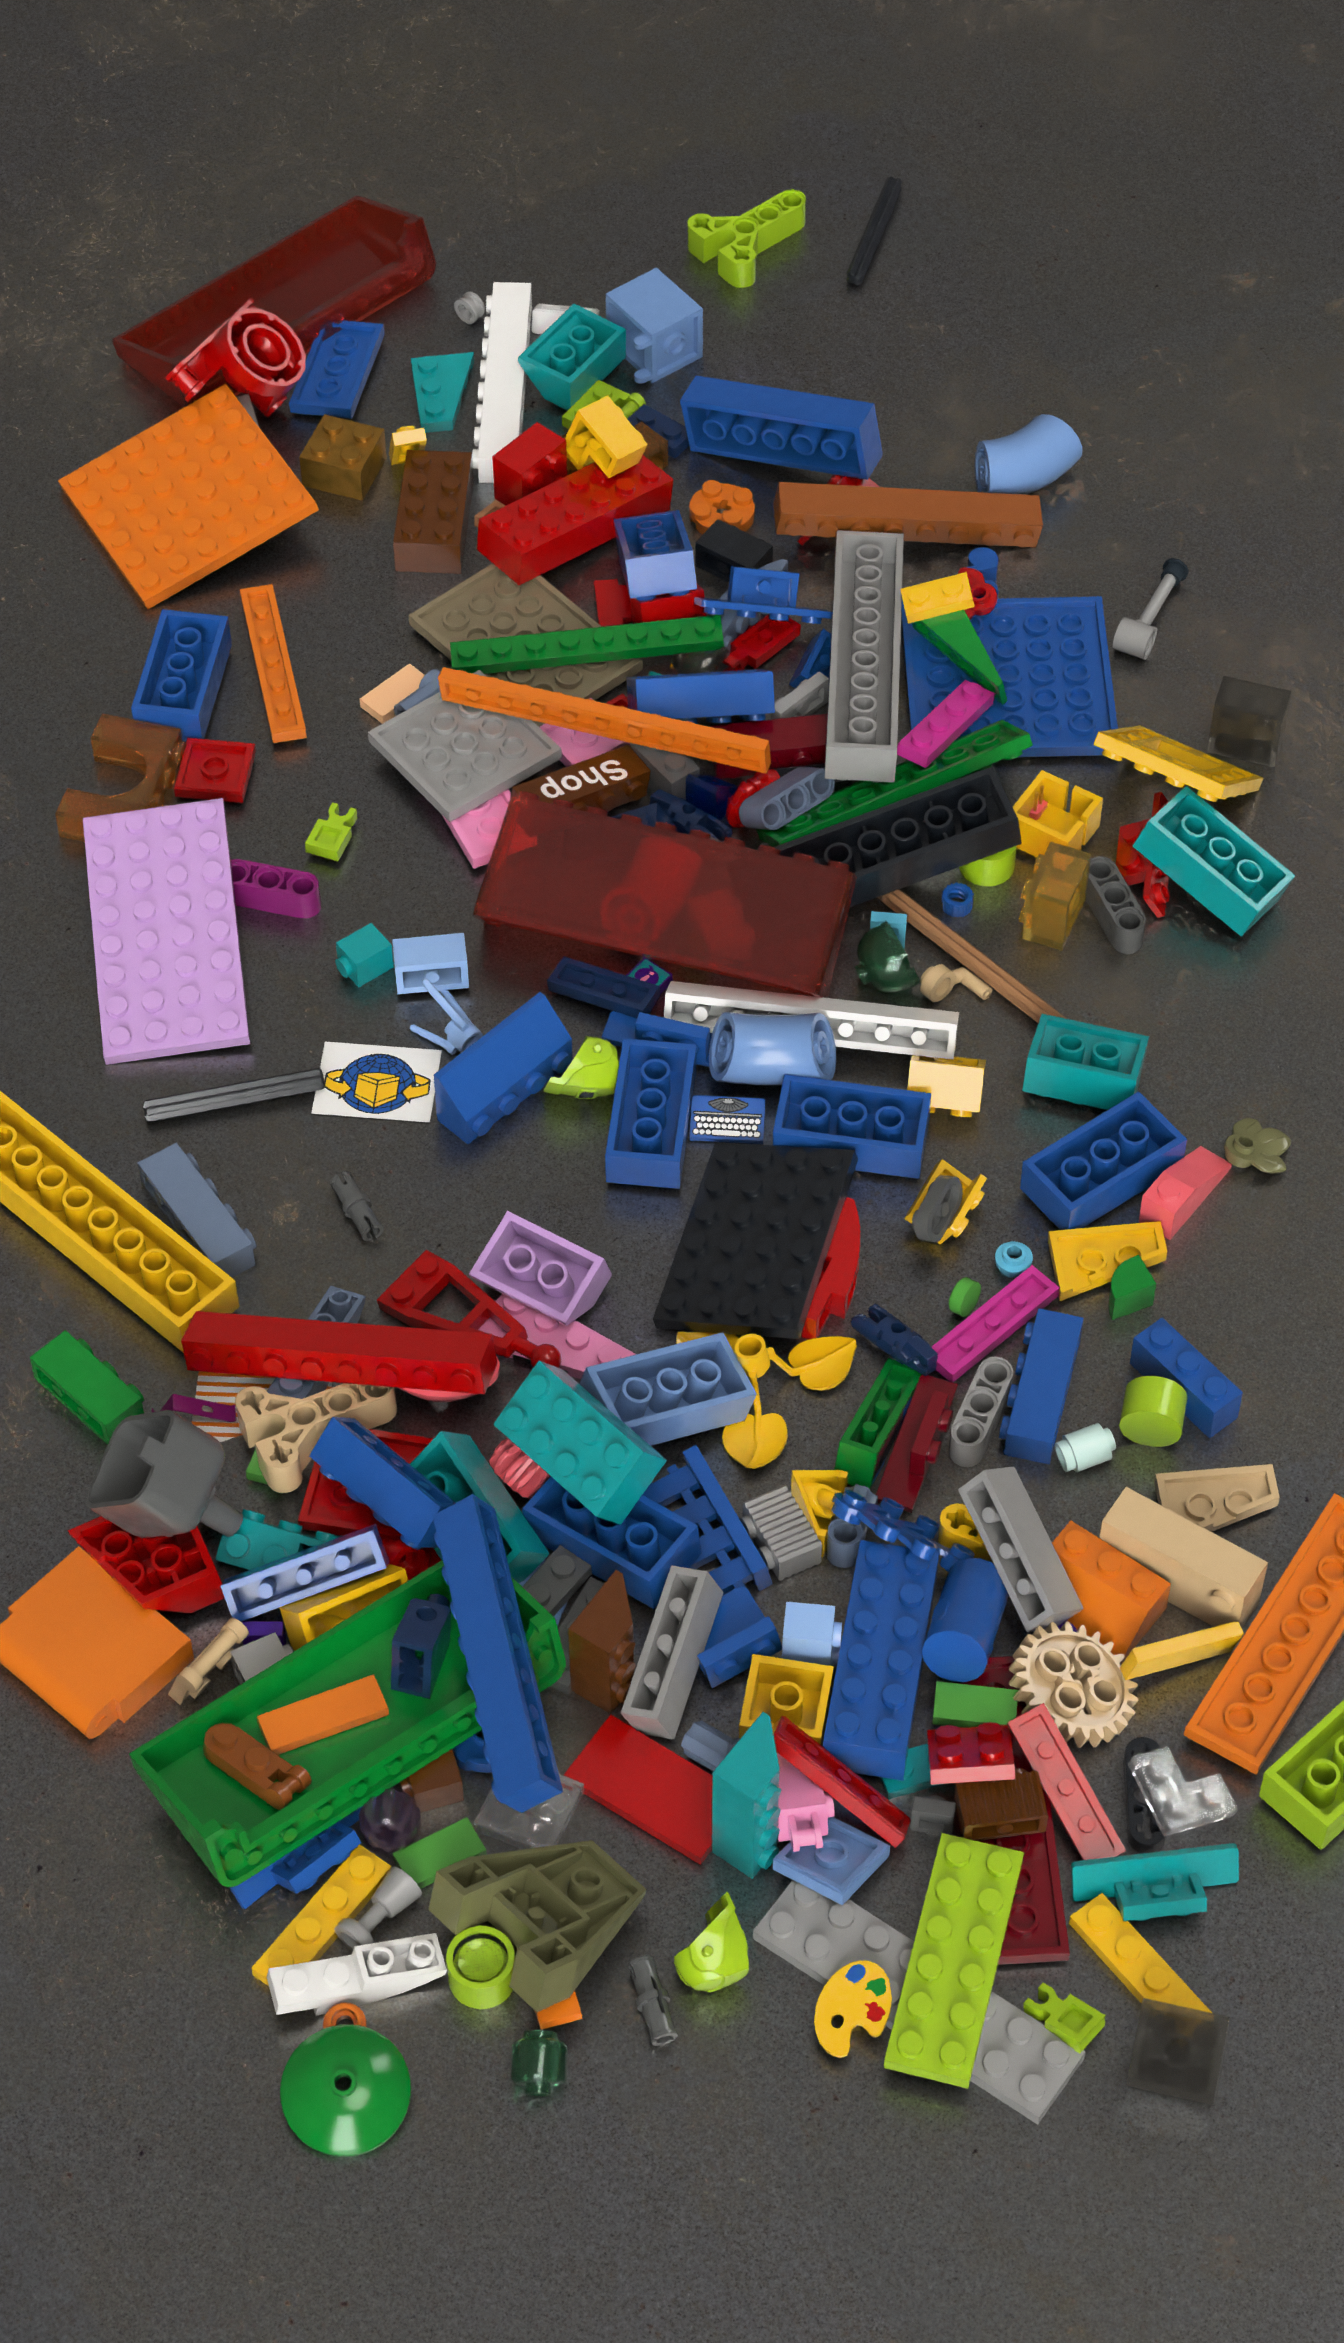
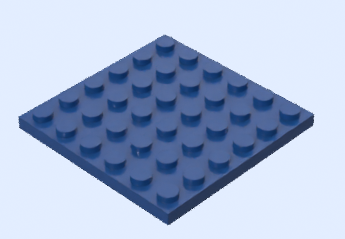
[901,596,1118,757]

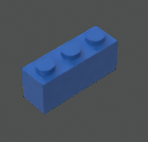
[1130,1318,1243,1439]

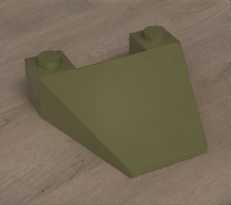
[429,1840,646,2012]

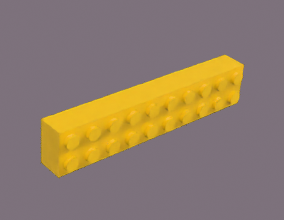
[0,1091,240,1353]

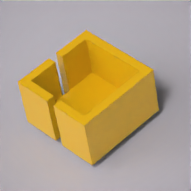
[1013,770,1103,871]

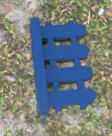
[643,1445,773,1595]

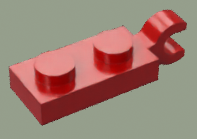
[722,614,801,671]

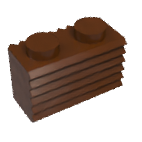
[954,1768,1048,1841]

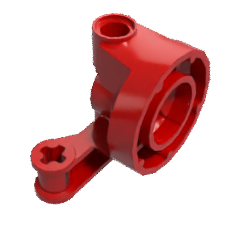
[164,297,306,418]

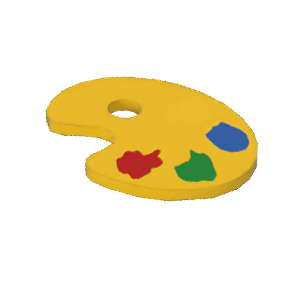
[814,1961,892,2058]

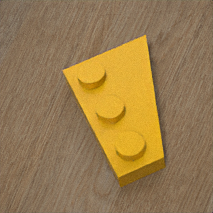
[1048,1221,1167,1301]

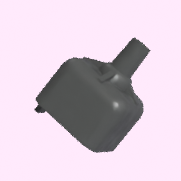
[86,1410,243,1538]

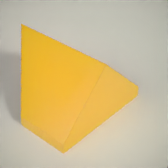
[791,1470,848,1557]

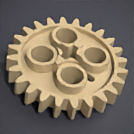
[1009,1621,1139,1748]

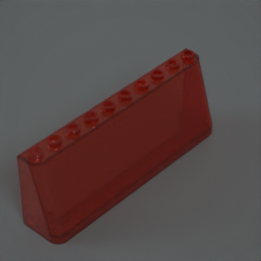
[112,195,436,408]
[472,791,857,998]

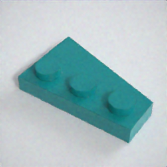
[411,352,474,433]

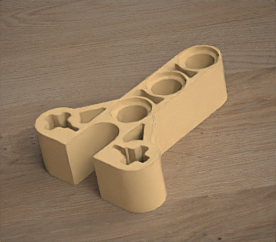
[235,1383,397,1493]

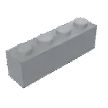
[958,1466,1084,1632]
[621,1566,724,1740]

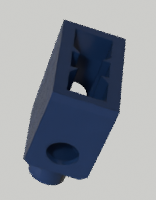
[391,1594,451,1699]

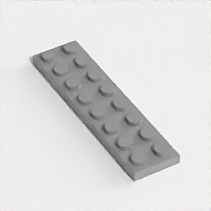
[752,1880,1086,2125]

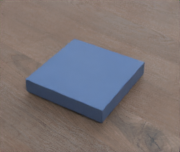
[773,1817,890,1905]

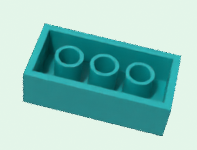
[1132,786,1296,937]
[493,1361,667,1525]

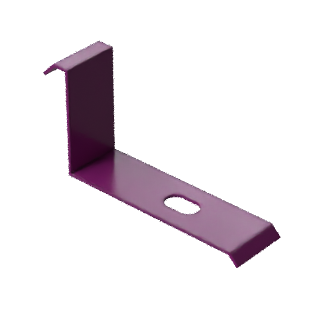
[152,1394,236,1422]

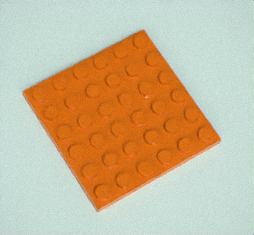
[58,384,319,610]

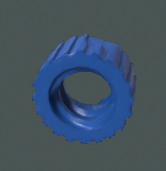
[941,882,974,917]

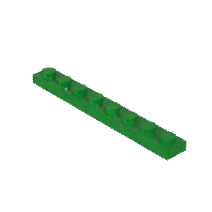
[450,615,724,674]

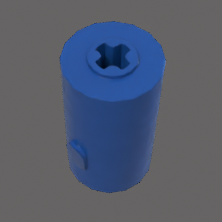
[922,1558,1009,1682]

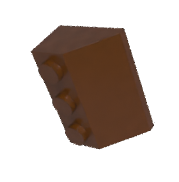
[568,1570,636,1714]

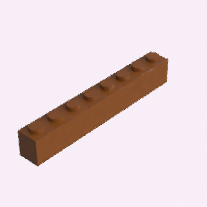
[773,482,1043,548]

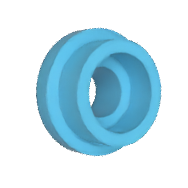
[995,1241,1033,1278]

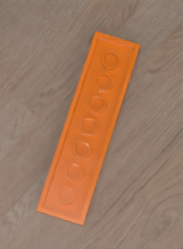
[1184,1493,1344,1775]

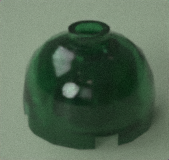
[854,920,921,994]

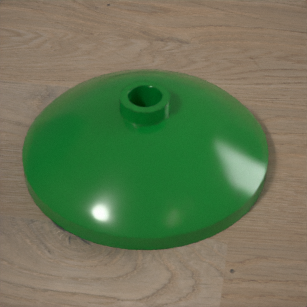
[280,2024,411,2157]

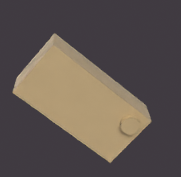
[1099,1487,1268,1629]

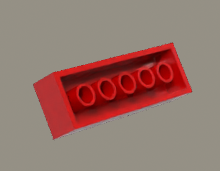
[477,455,673,586]

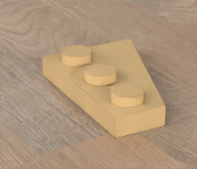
[1154,1464,1280,1532]

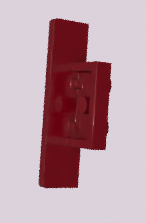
[876,1375,958,1513]

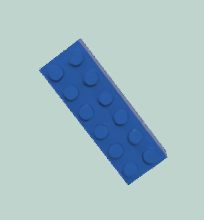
[680,376,883,480]
[823,1540,940,1781]

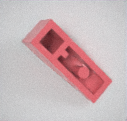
[1139,1146,1232,1240]

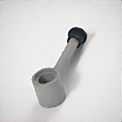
[1113,558,1189,660]

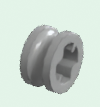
[454,291,486,324]

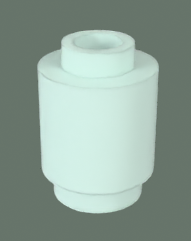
[1055,1423,1116,1472]

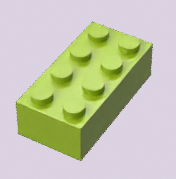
[1259,1700,1344,1850]

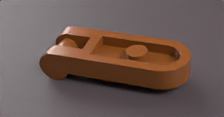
[203,1723,312,1810]

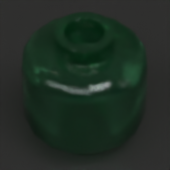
[511,2030,568,2097]

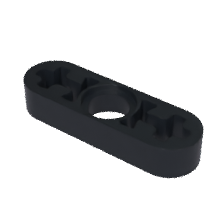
[1123,1737,1167,1853]

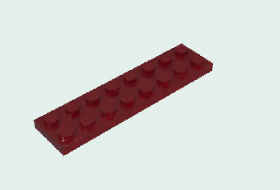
[951,1656,1070,1965]

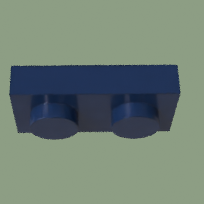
[627,404,689,459]

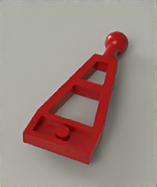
[377,1250,561,1368]

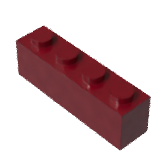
[711,714,828,779]

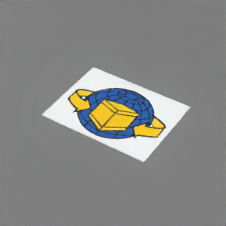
[311,1042,442,1123]

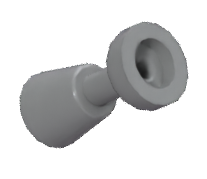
[334,1866,422,1952]

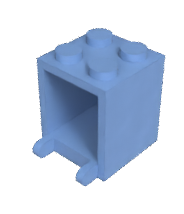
[606,267,703,384]

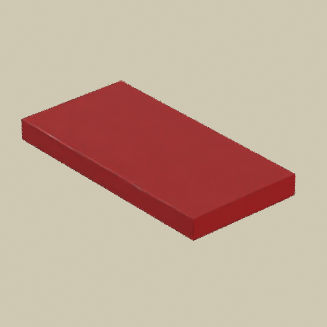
[564,1714,712,1865]

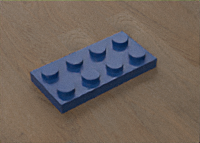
[289,319,385,419]

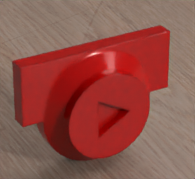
[594,579,633,627]

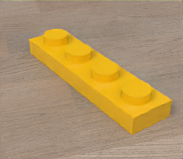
[251,1845,392,1986]
[1069,1893,1216,2048]

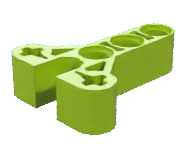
[687,189,806,288]

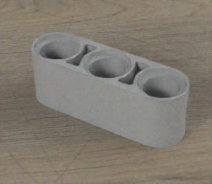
[949,1356,1013,1467]

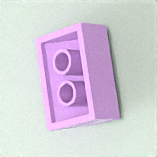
[469,1211,612,1326]

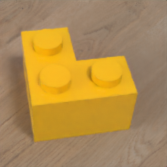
[565,395,648,478]

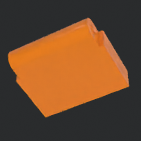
[0,1546,195,1739]

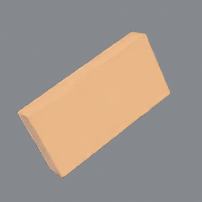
[359,663,424,724]

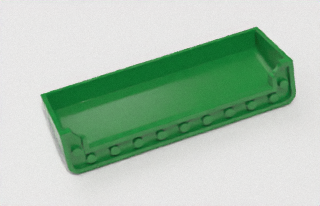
[129,1560,566,1887]

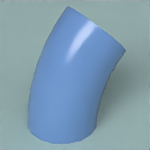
[975,414,1082,495]
[709,1012,836,1085]

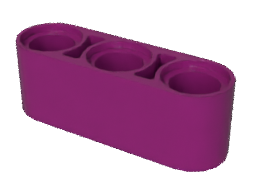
[231,859,321,918]

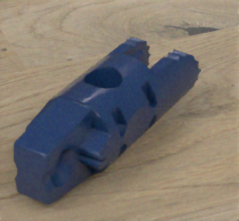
[649,789,733,844]
[850,1303,938,1376]

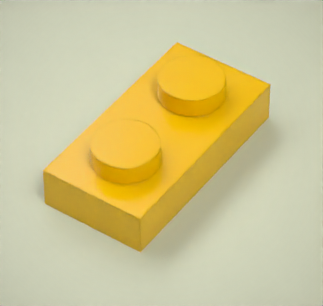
[389,426,427,465]
[900,572,975,624]

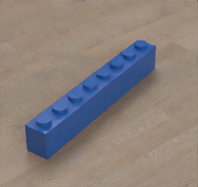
[433,1494,563,1813]

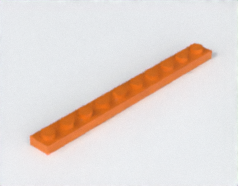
[438,667,771,774]

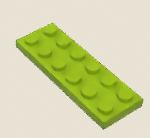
[883,1833,1024,2089]

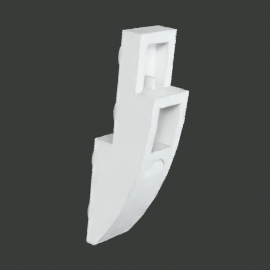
[267,1933,447,2016]

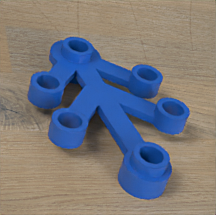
[831,1490,975,1572]

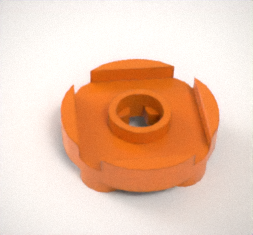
[689,480,755,534]

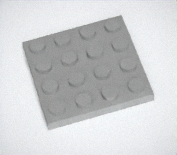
[368,670,562,822]

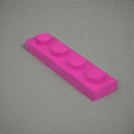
[897,680,995,768]
[931,1265,1060,1383]

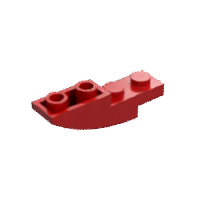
[801,1197,860,1340]

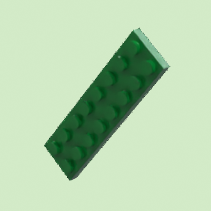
[756,720,1033,848]

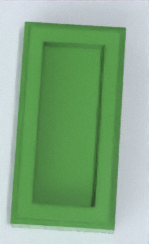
[932,1681,1018,1732]
[393,1817,487,1889]

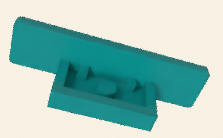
[215,1509,339,1570]
[1071,1843,1239,1921]

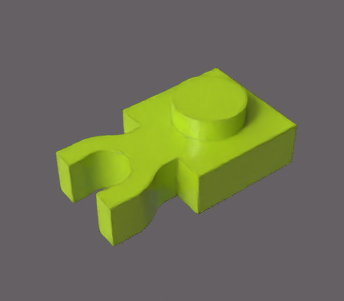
[305,802,357,861]
[1023,1982,1105,2053]

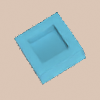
[869,911,907,949]

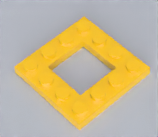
[1093,725,1263,802]

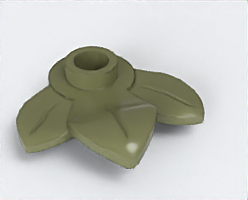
[1224,1118,1291,1173]

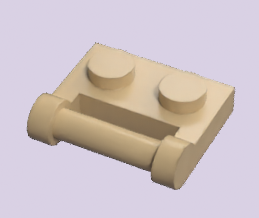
[168,1618,249,1705]

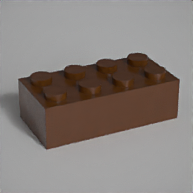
[393,450,474,574]

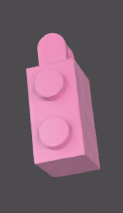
[777,1753,835,1852]

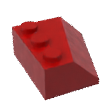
[68,1516,225,1613]

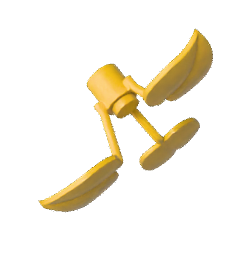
[676,1332,857,1469]

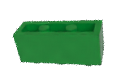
[30,1330,144,1445]

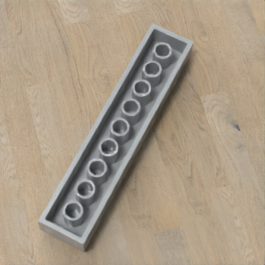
[824,530,904,782]

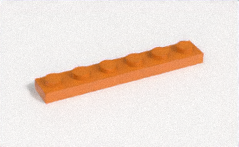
[240,584,307,743]

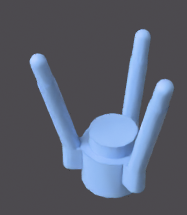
[410,979,483,1055]

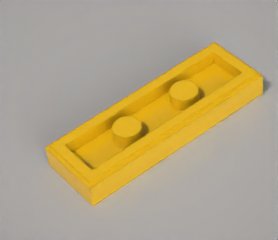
[1120,1621,1244,1680]

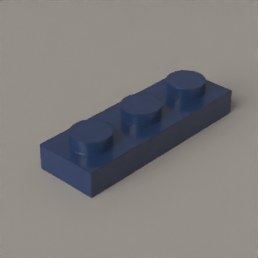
[547,956,661,1018]

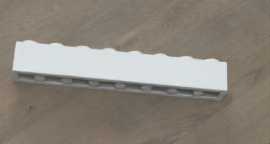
[472,282,532,483]
[664,981,959,1059]

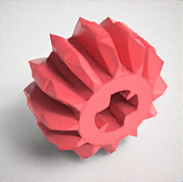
[489,1437,551,1499]

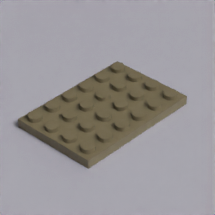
[408,563,643,727]

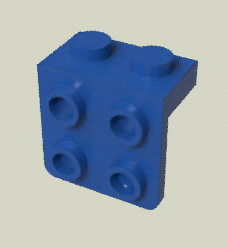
[697,1586,782,1688]

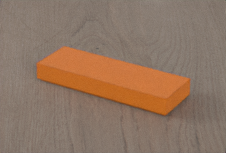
[257,1674,389,1755]

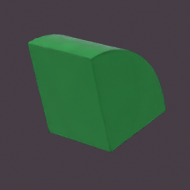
[1108,1255,1156,1320]

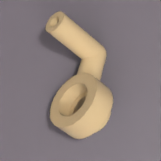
[920,964,992,1002]

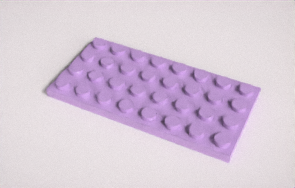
[83,798,250,1065]

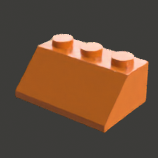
[1052,1520,1171,1664]

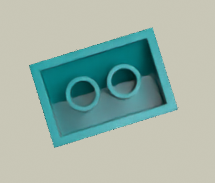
[518,304,626,411]
[1022,1014,1149,1110]

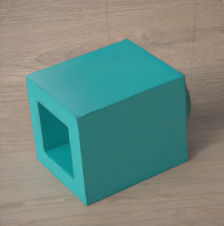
[335,923,394,988]

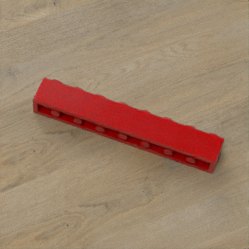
[181,1311,497,1395]

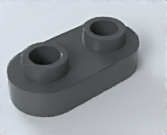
[912,1175,963,1242]

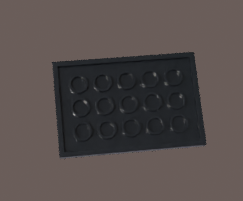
[653,1142,858,1339]

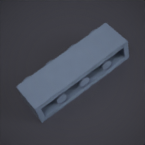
[138,1142,257,1277]

